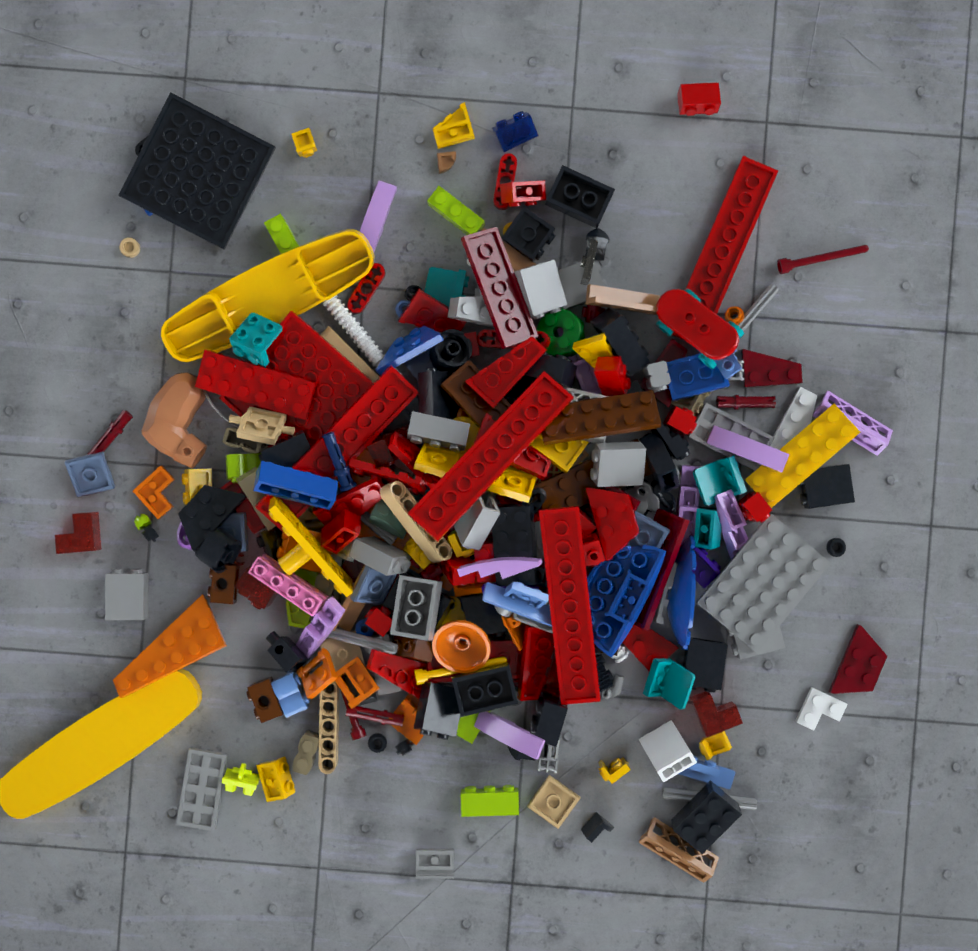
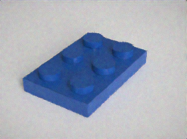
[666,353,730,401]

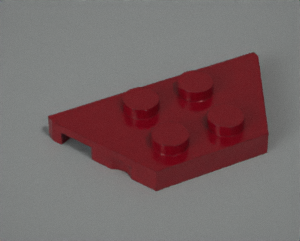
[828,624,887,694]

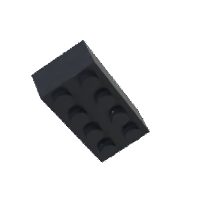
[492,503,539,586]

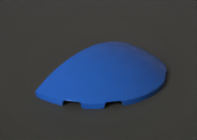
[667,535,696,650]
[587,545,666,657]

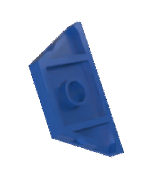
[376,326,444,376]

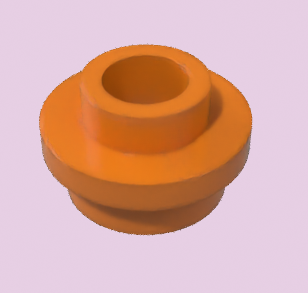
[725,306,744,325]

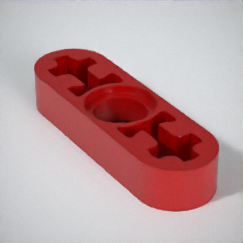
[493,153,517,210]
[347,263,386,314]

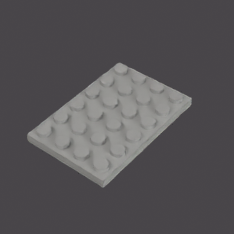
[696,513,831,653]

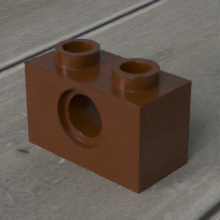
[207,564,240,604]
[392,635,433,663]
[247,676,284,723]

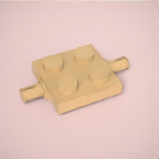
[229,406,295,445]

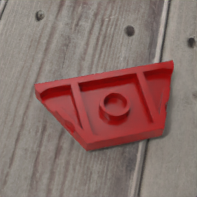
[586,487,640,561]

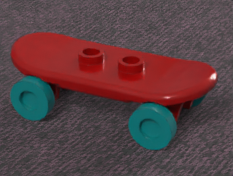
[656,289,745,369]

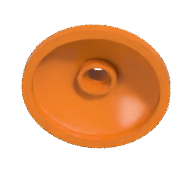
[432,620,491,673]

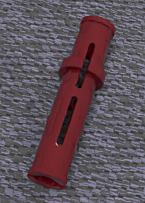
[716,395,776,410]
[87,409,133,455]
[345,705,404,727]

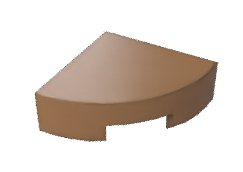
[437,151,456,174]

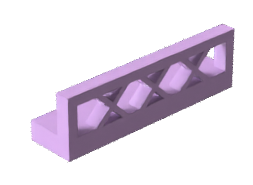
[813,391,893,456]

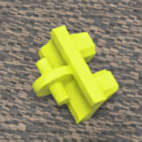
[222,763,260,796]

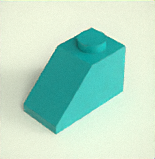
[694,508,722,550]

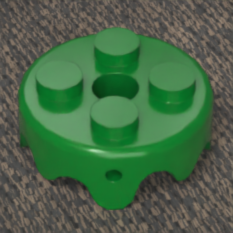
[536,309,585,357]

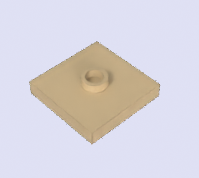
[320,631,366,674]
[527,774,581,829]

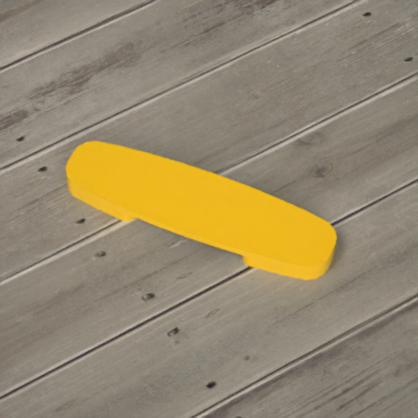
[161,229,375,362]
[0,669,202,819]

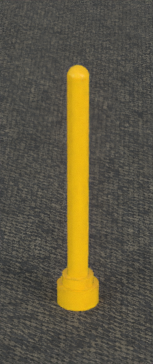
[414,657,507,685]

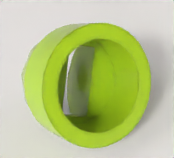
[134,513,152,530]

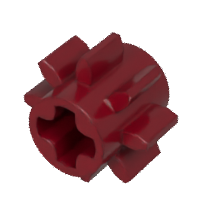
[582,305,605,324]
[420,563,444,581]

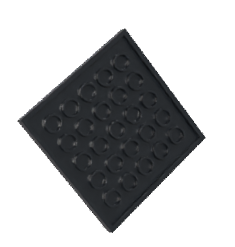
[118,92,276,250]

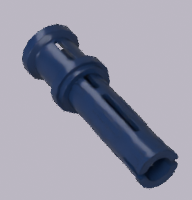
[322,431,357,492]

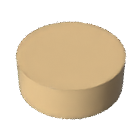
[119,238,140,258]

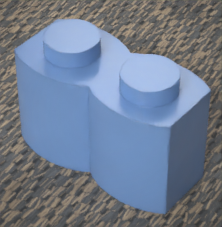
[271,672,310,718]

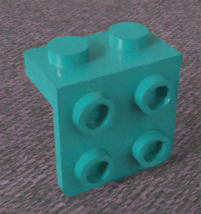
[424,267,470,307]
[229,313,283,367]
[693,456,747,506]
[642,658,695,710]

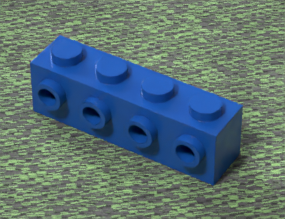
[253,461,338,510]

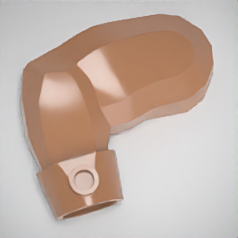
[141,372,207,469]

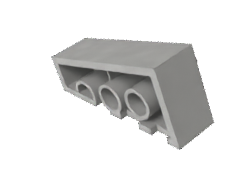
[447,296,494,327]

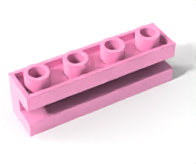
[248,553,329,616]

